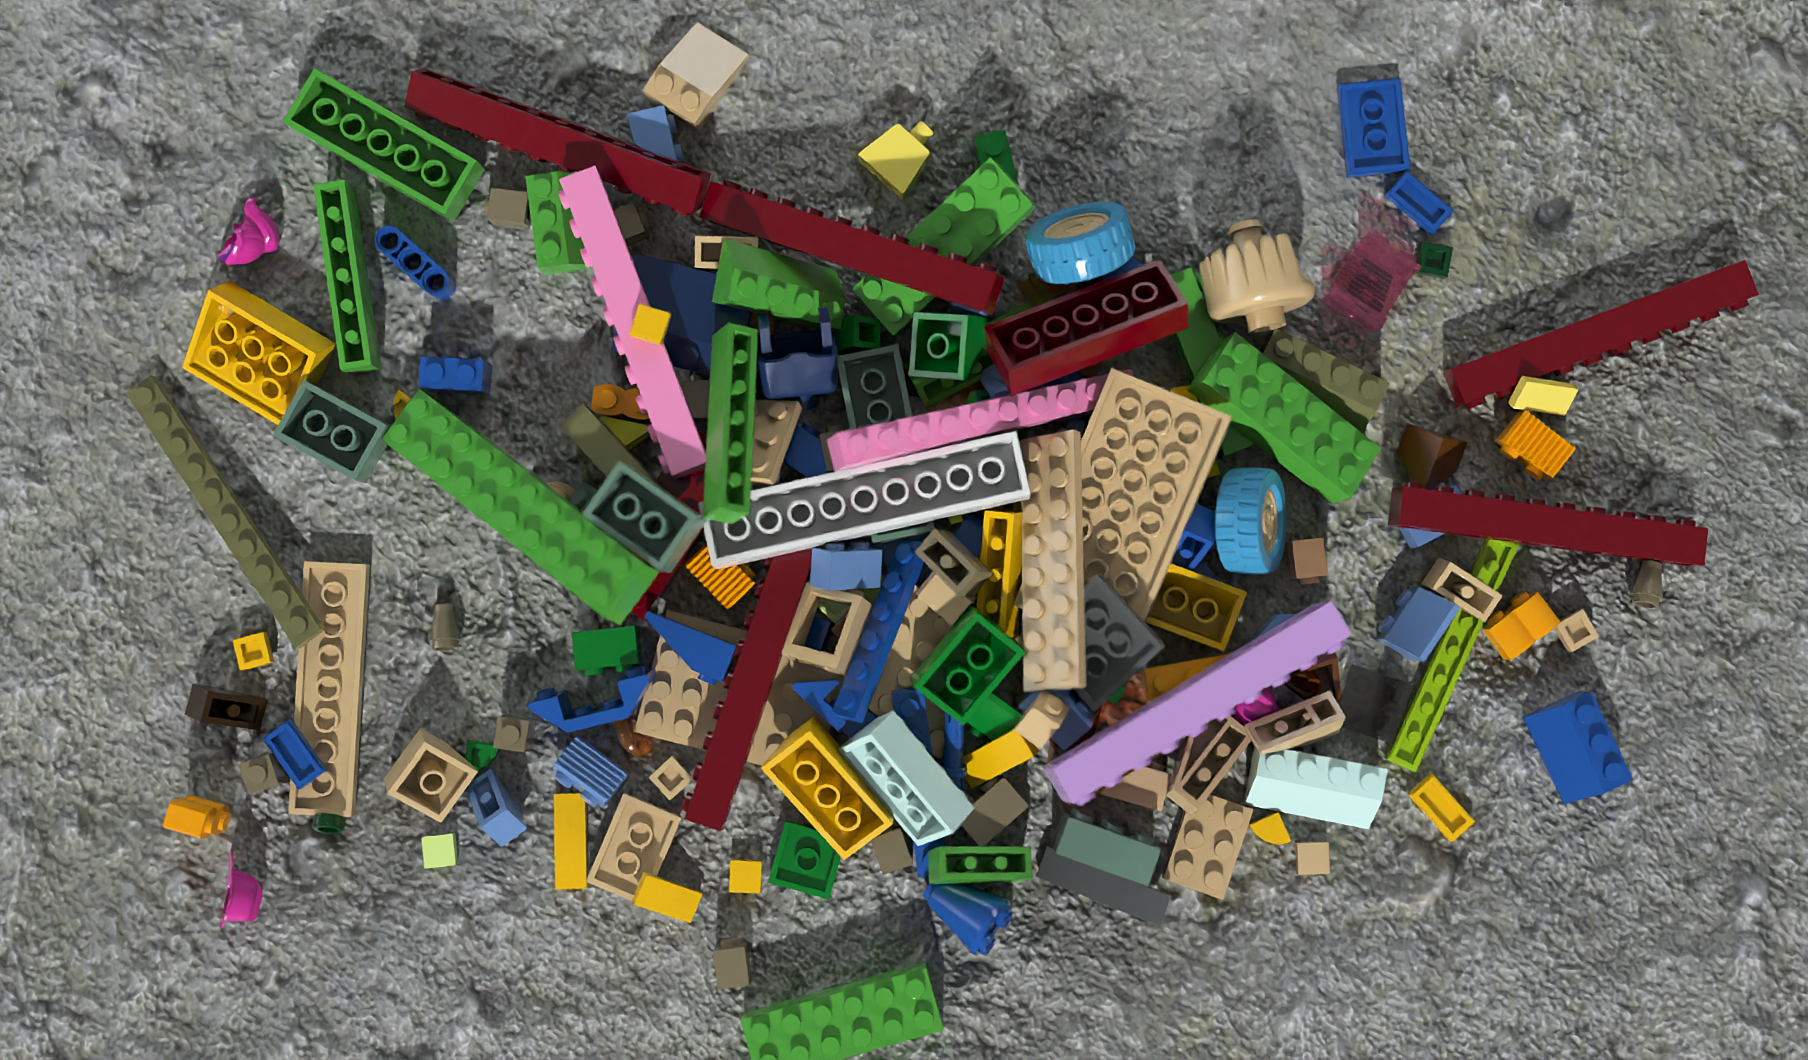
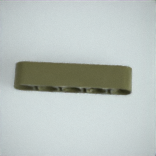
[561,403,666,490]

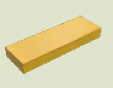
[963,729,1040,789]
[554,792,588,889]

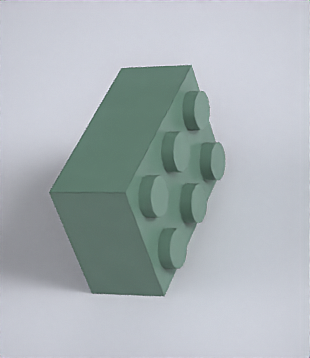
[273,380,391,483]
[582,461,707,573]
[1052,808,1161,886]

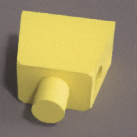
[858,121,933,201]

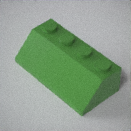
[712,239,846,330]

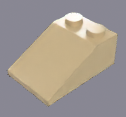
[643,22,749,133]

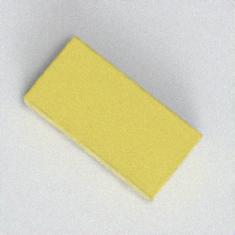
[1508,376,1579,416]

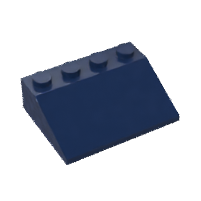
[611,253,752,376]

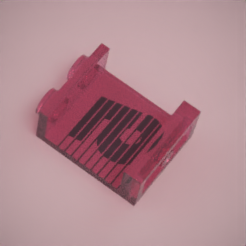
[1321,232,1422,334]

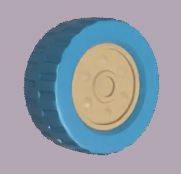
[1025,202,1135,290]
[1208,468,1287,574]

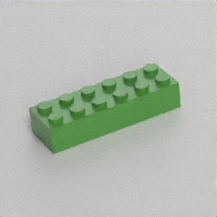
[282,68,485,223]
[852,157,1038,336]
[1187,332,1381,504]
[741,961,944,1060]

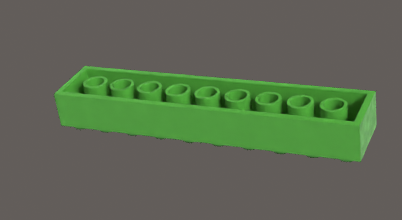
[382,388,659,625]

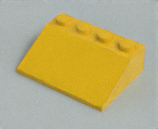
[182,281,336,425]

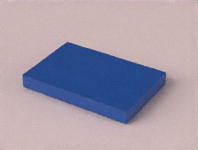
[1337,78,1411,178]

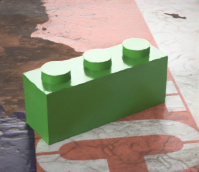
[928,847,1033,884]

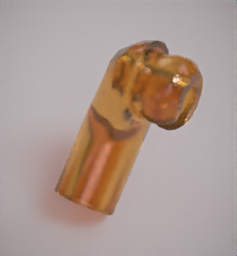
[614,718,653,759]

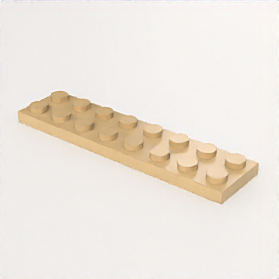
[1020,429,1086,693]
[288,561,370,817]

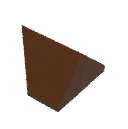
[1396,423,1468,490]
[1283,652,1342,701]

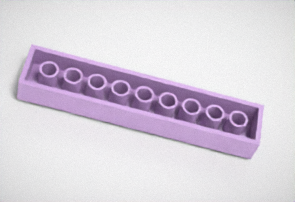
[1042,601,1352,805]

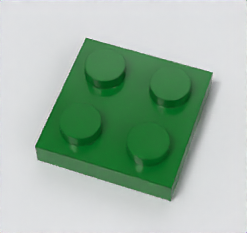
[768,820,841,900]

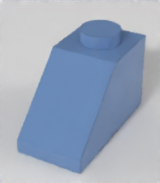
[466,769,528,847]

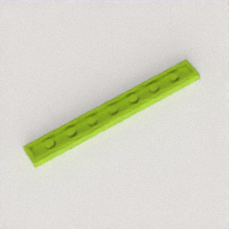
[1384,539,1519,773]

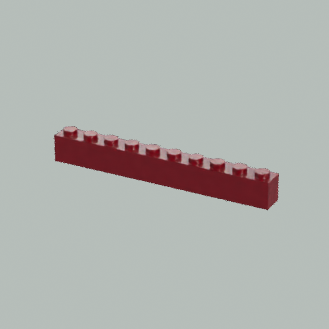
[404,68,711,215]
[699,180,1005,315]
[1443,260,1759,409]
[1388,482,1708,566]
[682,546,819,832]

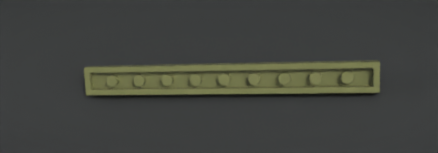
[126,375,325,648]

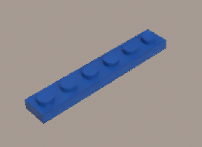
[832,540,925,723]
[891,688,946,878]

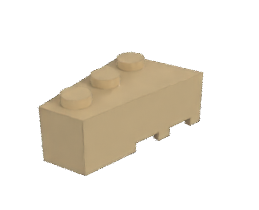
[1166,716,1251,815]

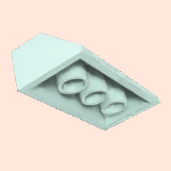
[838,710,974,846]
[1244,745,1388,829]

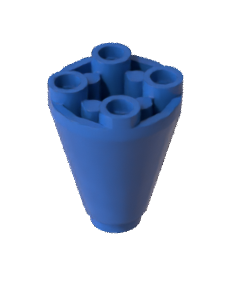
[923,884,1013,956]

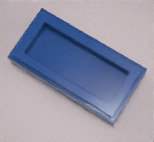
[1384,170,1454,236]
[262,719,328,790]

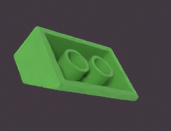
[525,171,593,275]

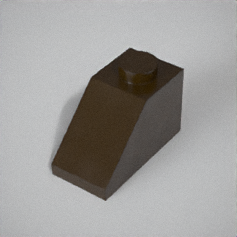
[185,684,268,731]

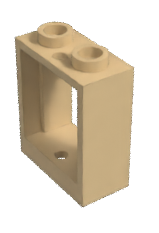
[781,582,874,676]

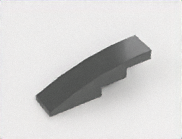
[1036,846,1171,926]

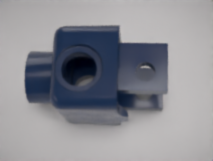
[757,307,838,412]

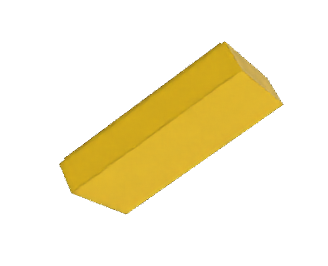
[1407,773,1476,842]
[631,872,703,923]

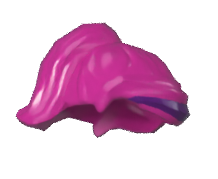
[218,197,280,266]

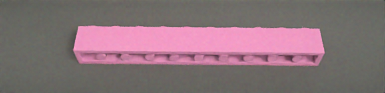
[558,166,706,480]
[827,369,1134,472]

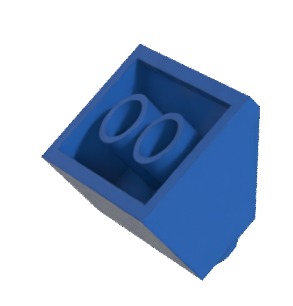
[1522,691,1633,804]

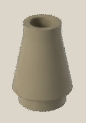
[1630,560,1663,609]
[429,604,461,651]

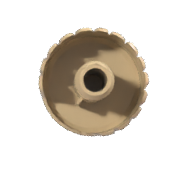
[1199,219,1315,334]

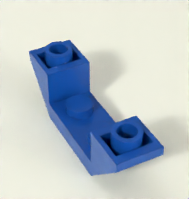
[528,666,656,733]

